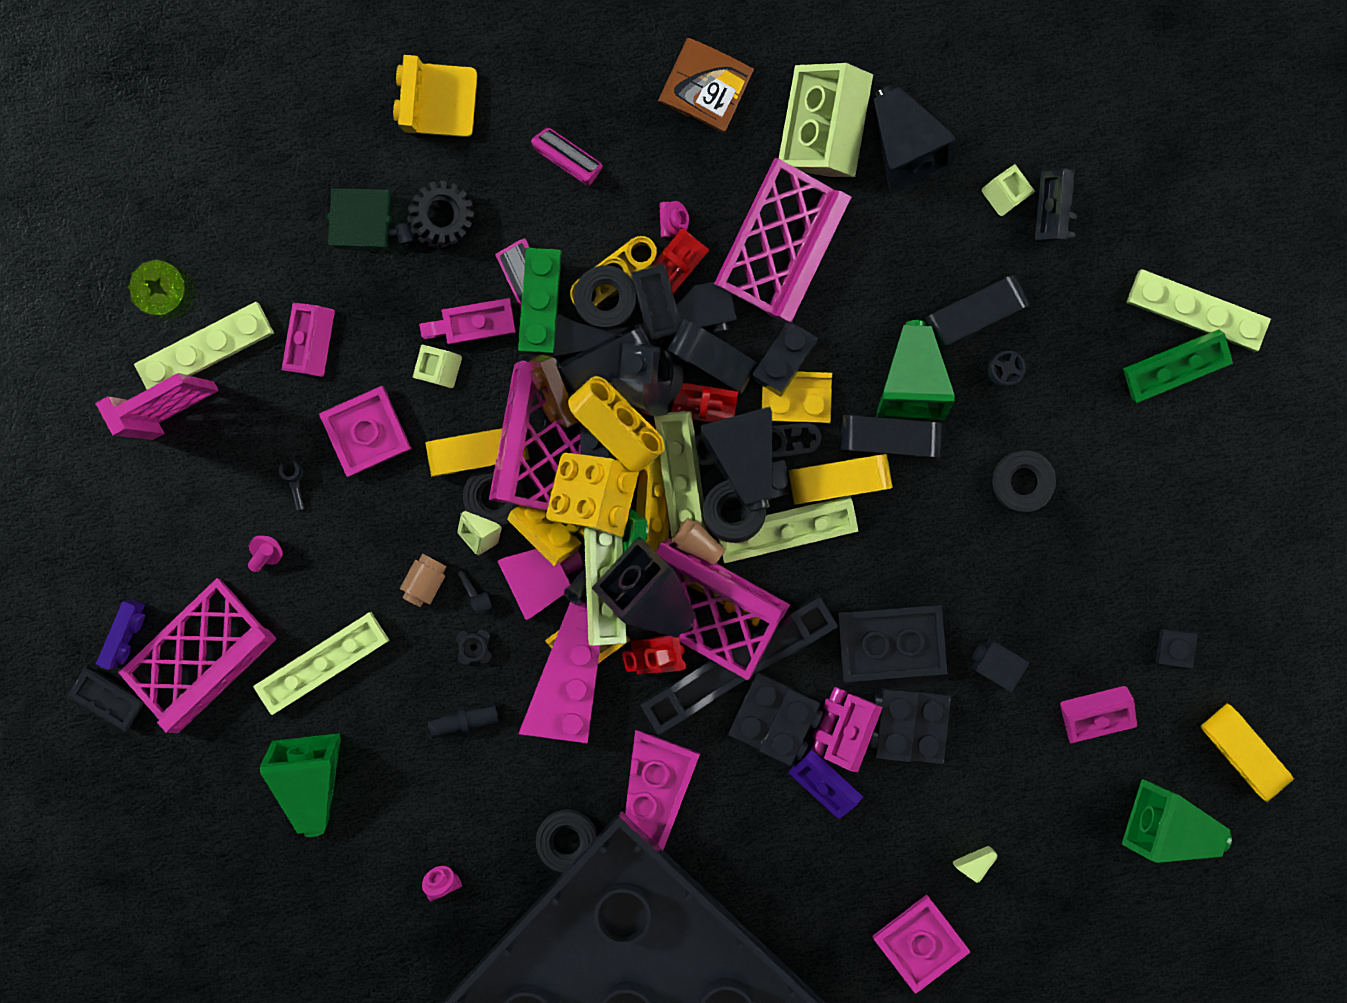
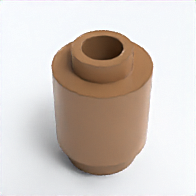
[400,554,447,607]

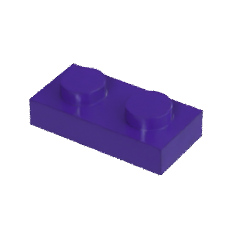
[96,599,145,670]
[788,750,863,819]

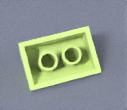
[779,63,873,177]

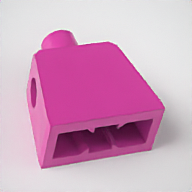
[498,549,585,620]

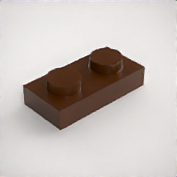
[529,354,579,427]

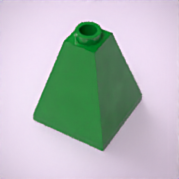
[877,320,955,420]
[260,733,341,837]
[1122,779,1232,863]

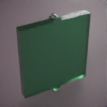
[327,188,392,247]

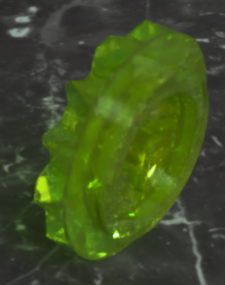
[127,260,184,315]

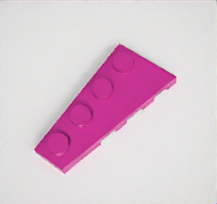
[519,602,601,743]
[625,729,700,849]

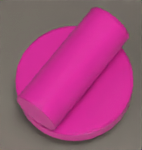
[660,201,689,238]
[248,536,283,572]
[422,866,462,902]

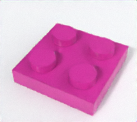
[319,386,411,477]
[872,895,970,994]

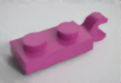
[419,298,516,345]

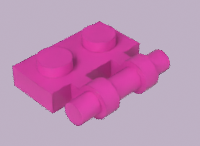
[810,687,883,773]

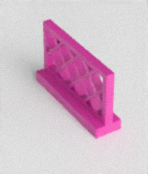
[714,158,851,322]
[489,361,581,511]
[95,373,219,440]
[656,538,790,680]
[119,578,277,733]

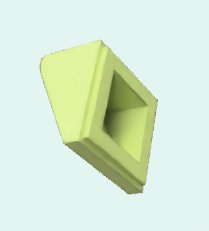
[982,164,1035,216]
[413,345,462,388]
[457,511,502,556]
[953,846,997,883]

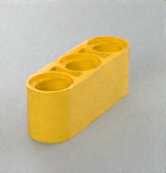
[570,236,657,308]
[568,376,665,472]
[425,428,529,477]
[788,454,893,505]
[1201,703,1294,802]

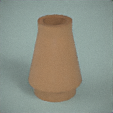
[672,517,726,565]

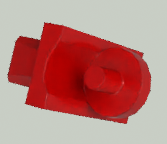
[651,228,709,294]
[672,383,738,423]
[622,636,687,675]

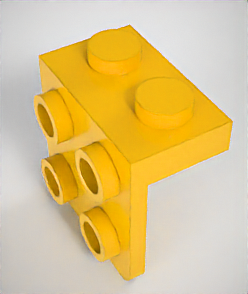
[393,55,477,137]
[546,453,639,537]

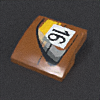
[658,38,754,132]

